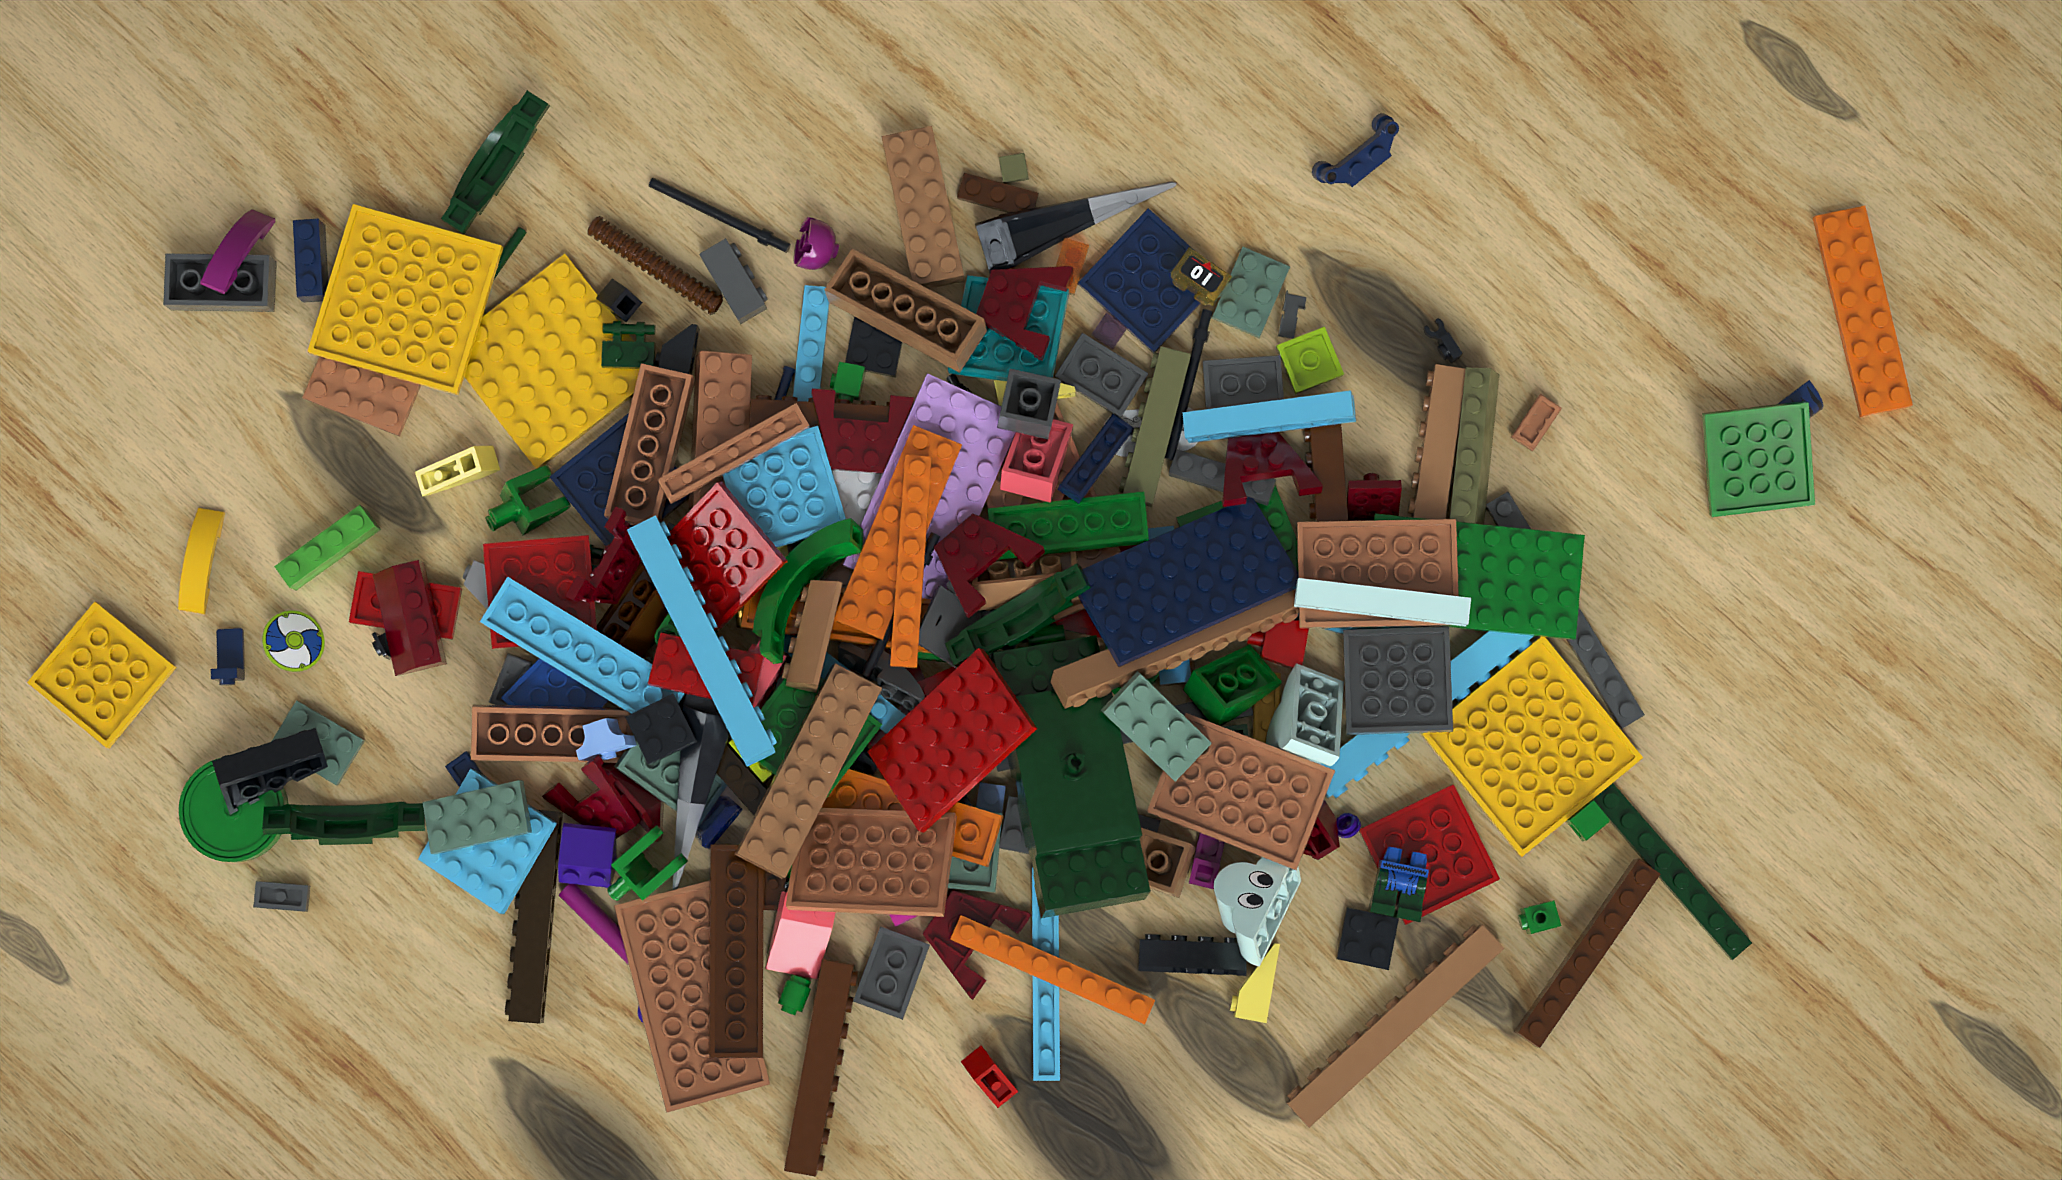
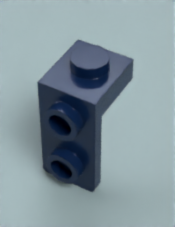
[211,628,245,686]

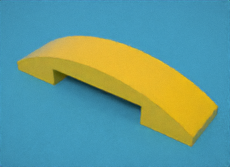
[178,508,225,614]

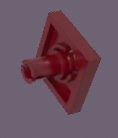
[1347,473,1402,521]

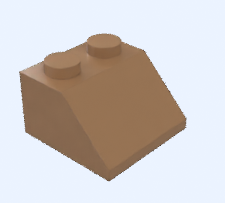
[1140,828,1196,898]

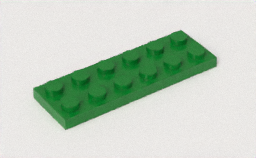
[988,491,1149,560]

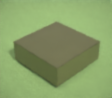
[999,153,1029,184]

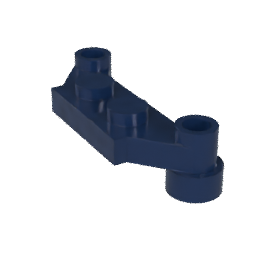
[1312,113,1399,187]

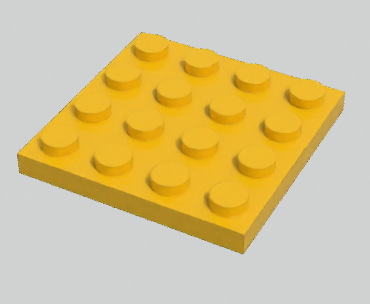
[27,601,177,749]

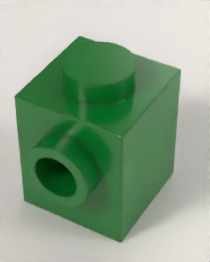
[830,362,866,403]
[1518,900,1562,934]

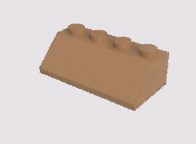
[972,551,1079,610]
[782,580,843,693]

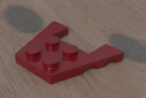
[976,266,1074,361]
[811,388,914,474]
[1222,432,1323,507]
[566,507,641,604]
[934,513,1045,618]
[542,755,641,839]
[922,890,1032,1000]

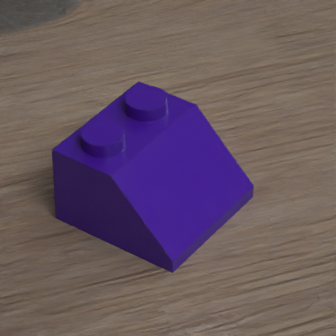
[558,823,617,888]

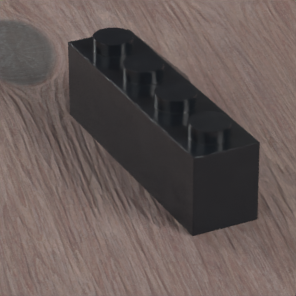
[212,728,328,815]
[1138,934,1247,976]

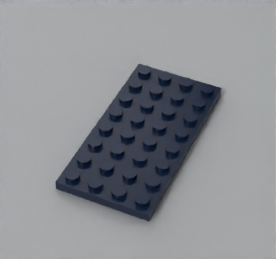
[1078,497,1298,667]

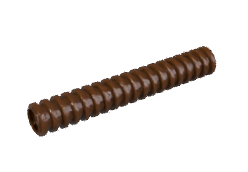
[587,216,723,315]

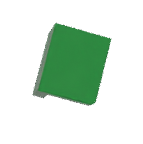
[1566,800,1610,841]

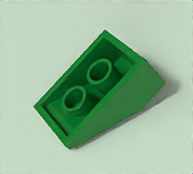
[1183,644,1282,726]

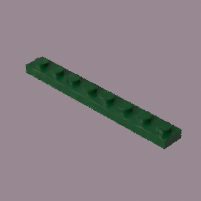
[1591,783,1752,960]

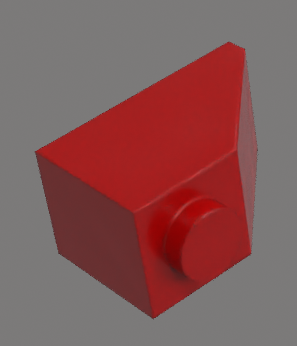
[960,1045,1018,1108]

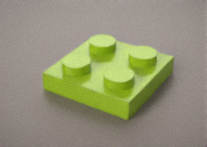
[1276,327,1344,395]

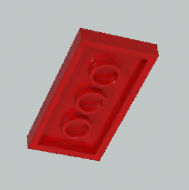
[349,571,462,640]
[648,633,765,706]

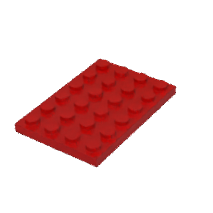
[867,648,1038,833]

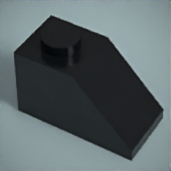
[655,324,700,375]

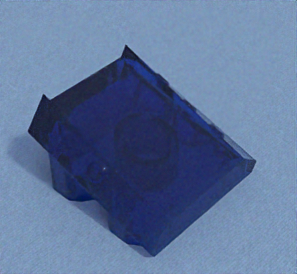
[695,796,743,849]

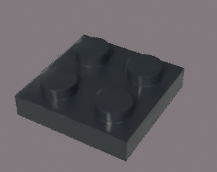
[845,317,903,377]
[625,694,697,765]
[1336,907,1399,970]

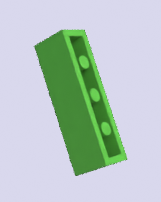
[274,505,381,591]

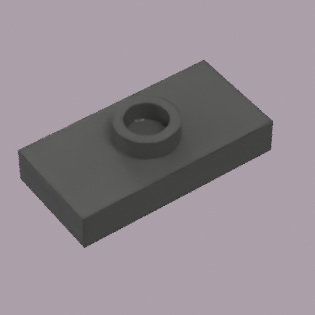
[489,653,532,705]

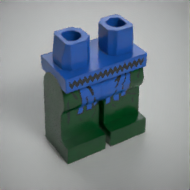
[1368,846,1429,922]

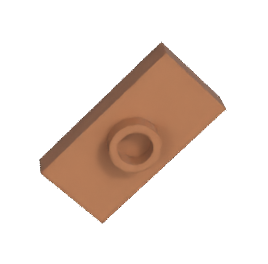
[1511,394,1562,452]

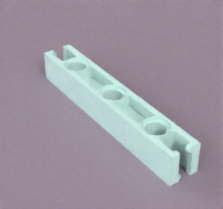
[1294,578,1471,627]

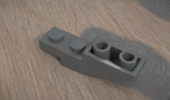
[838,642,925,711]

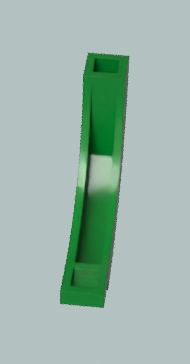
[753,518,863,664]

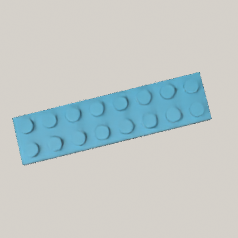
[480,577,685,714]

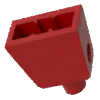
[1247,620,1309,670]

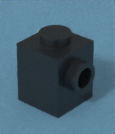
[596,279,643,322]

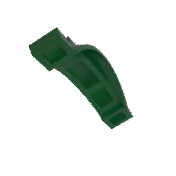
[441,90,550,234]
[945,563,1091,667]
[262,802,425,845]

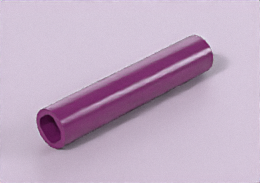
[558,884,629,965]

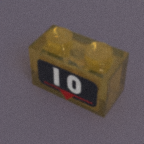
[1171,247,1232,306]

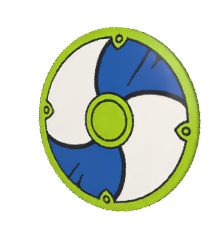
[262,611,325,672]

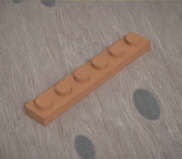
[657,403,809,504]

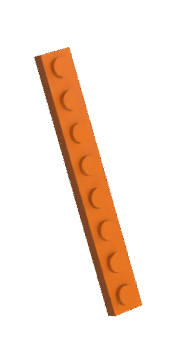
[890,455,932,668]
[950,915,1155,1024]

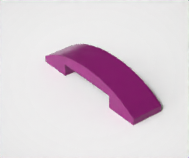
[201,209,276,294]
[1189,833,1225,889]

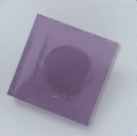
[1092,313,1127,350]

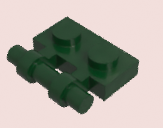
[601,321,656,369]

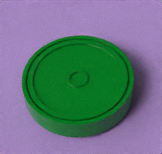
[179,758,288,863]

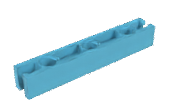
[1183,390,1356,443]

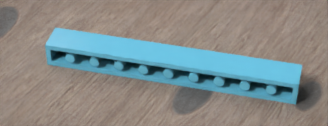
[627,515,777,767]
[1320,631,1534,798]

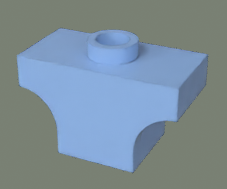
[576,718,637,761]

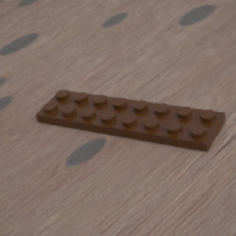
[709,844,764,1058]

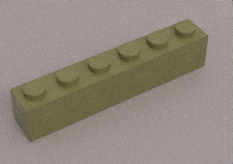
[1118,346,1191,507]
[1450,367,1500,525]

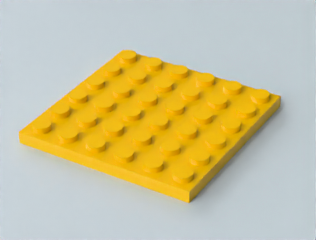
[307,204,503,395]
[464,254,640,469]
[1421,637,1643,857]

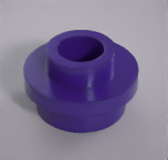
[1336,813,1361,838]

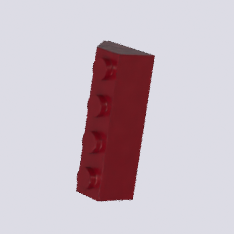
[373,560,447,676]

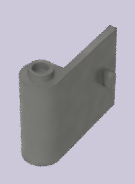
[919,585,995,668]

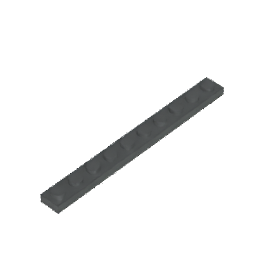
[1486,492,1645,729]

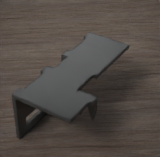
[1278,290,1307,339]

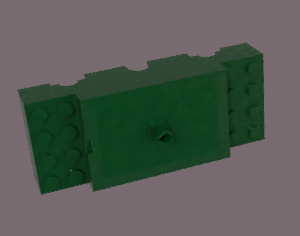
[991,635,1151,918]

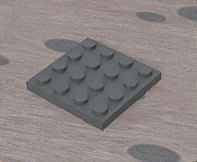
[1343,626,1453,735]

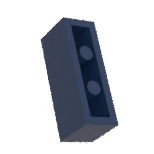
[293,218,328,303]

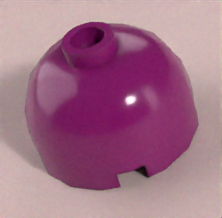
[793,217,839,270]

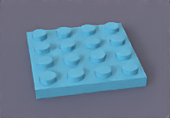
[723,426,846,548]
[418,769,557,914]

